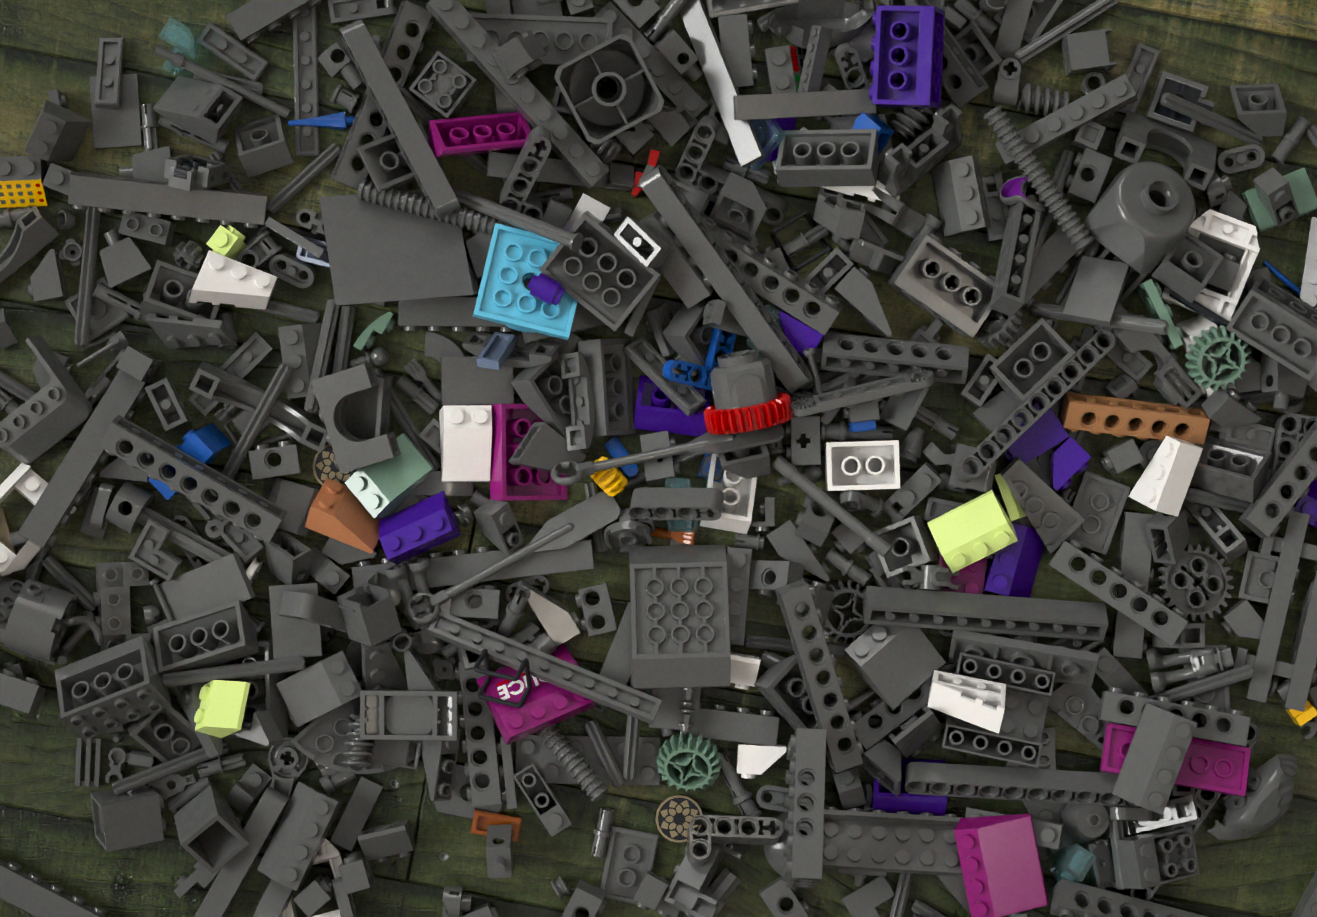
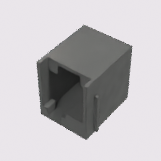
[1060,28,1117,77]
[337,583,402,646]

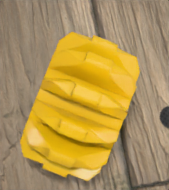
[590,456,628,497]

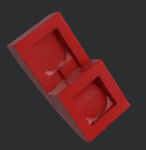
[631,149,660,198]

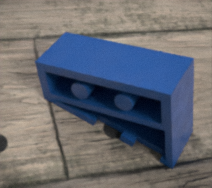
[148,423,232,501]

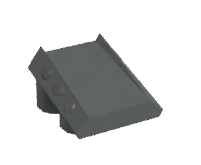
[268,477,320,537]

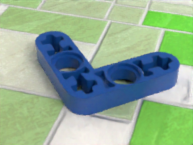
[663,328,736,391]

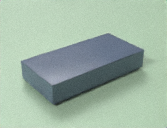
[476,332,518,370]

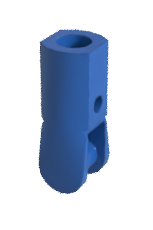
[603,436,638,477]

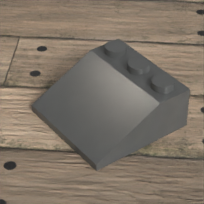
[843,624,946,710]

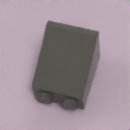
[174,785,250,874]
[90,788,166,852]

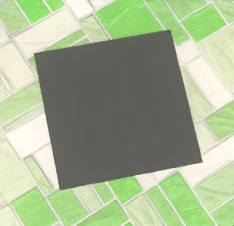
[319,190,474,306]

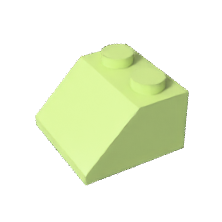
[194,680,250,738]

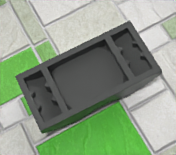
[360,689,458,741]

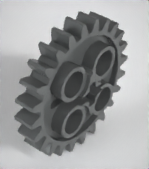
[1155,544,1234,622]

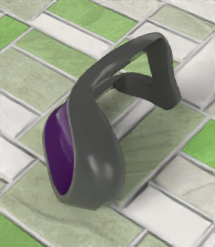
[999,175,1046,212]

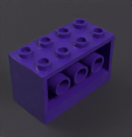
[869,5,945,109]

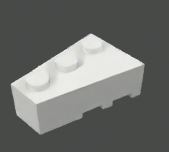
[1128,436,1203,517]

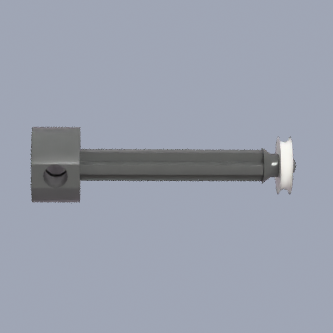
[105,481,263,584]

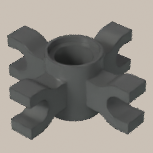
[902,565,959,591]

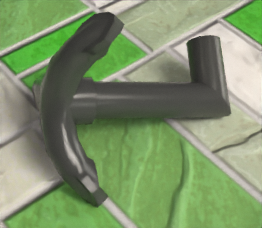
[58,610,104,664]

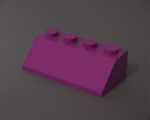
[427,112,531,158]

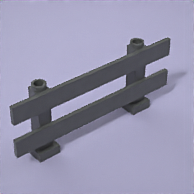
[1230,511,1317,712]

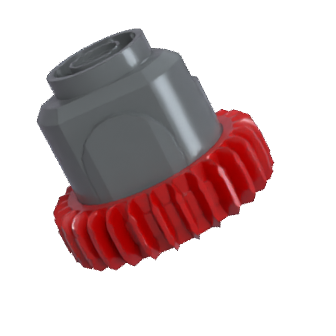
[704,350,793,435]

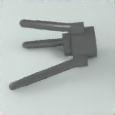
[77,330,132,381]

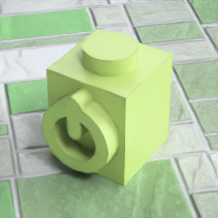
[206,225,248,261]

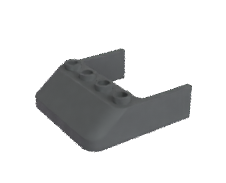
[0,334,93,464]

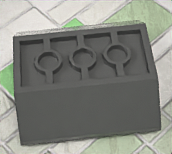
[942,652,1056,768]

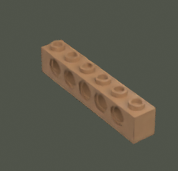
[1059,392,1210,445]

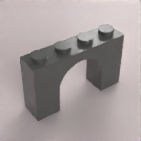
[1114,110,1217,191]
[311,362,401,474]

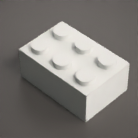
[825,440,900,491]

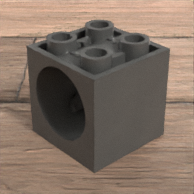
[409,51,480,119]

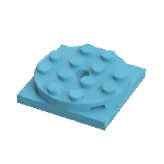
[473,223,577,340]

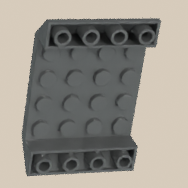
[629,544,731,689]

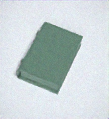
[1241,168,1317,234]

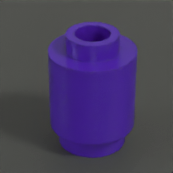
[527,273,566,306]

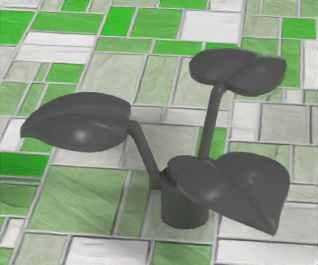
[345,572,447,677]

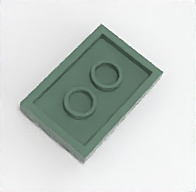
[1135,279,1184,351]

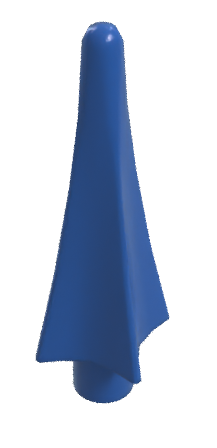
[288,111,354,130]

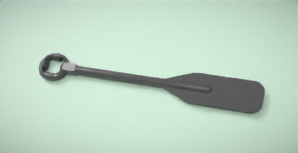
[551,424,784,486]
[406,492,620,624]

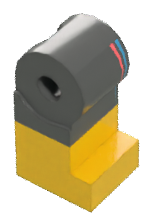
[1275,678,1317,726]

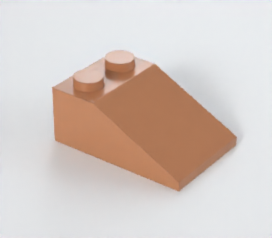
[305,478,383,554]

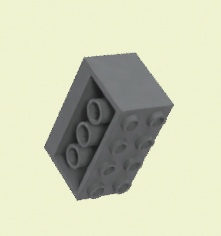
[885,234,995,338]
[1225,275,1317,381]
[55,636,171,740]

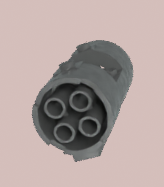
[0,576,78,665]

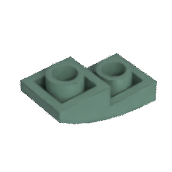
[353,311,397,352]

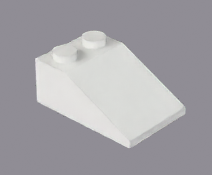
[439,405,492,482]
[700,454,757,534]

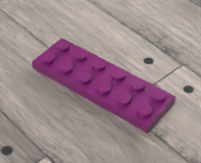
[1100,723,1251,797]

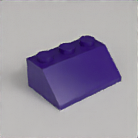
[633,375,710,436]
[379,491,461,564]
[983,522,1044,598]
[872,759,947,816]

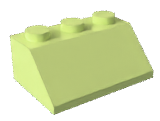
[927,490,1018,573]

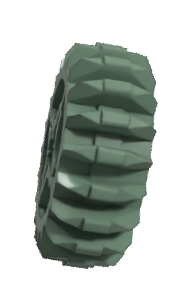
[1185,325,1252,391]
[656,732,722,793]

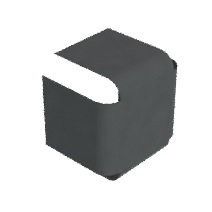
[944,435,998,499]

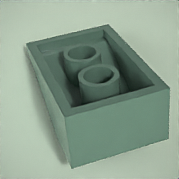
[345,433,434,519]

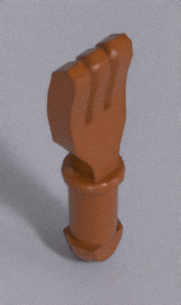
[652,527,696,545]

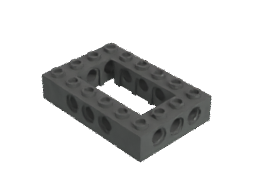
[782,728,826,889]

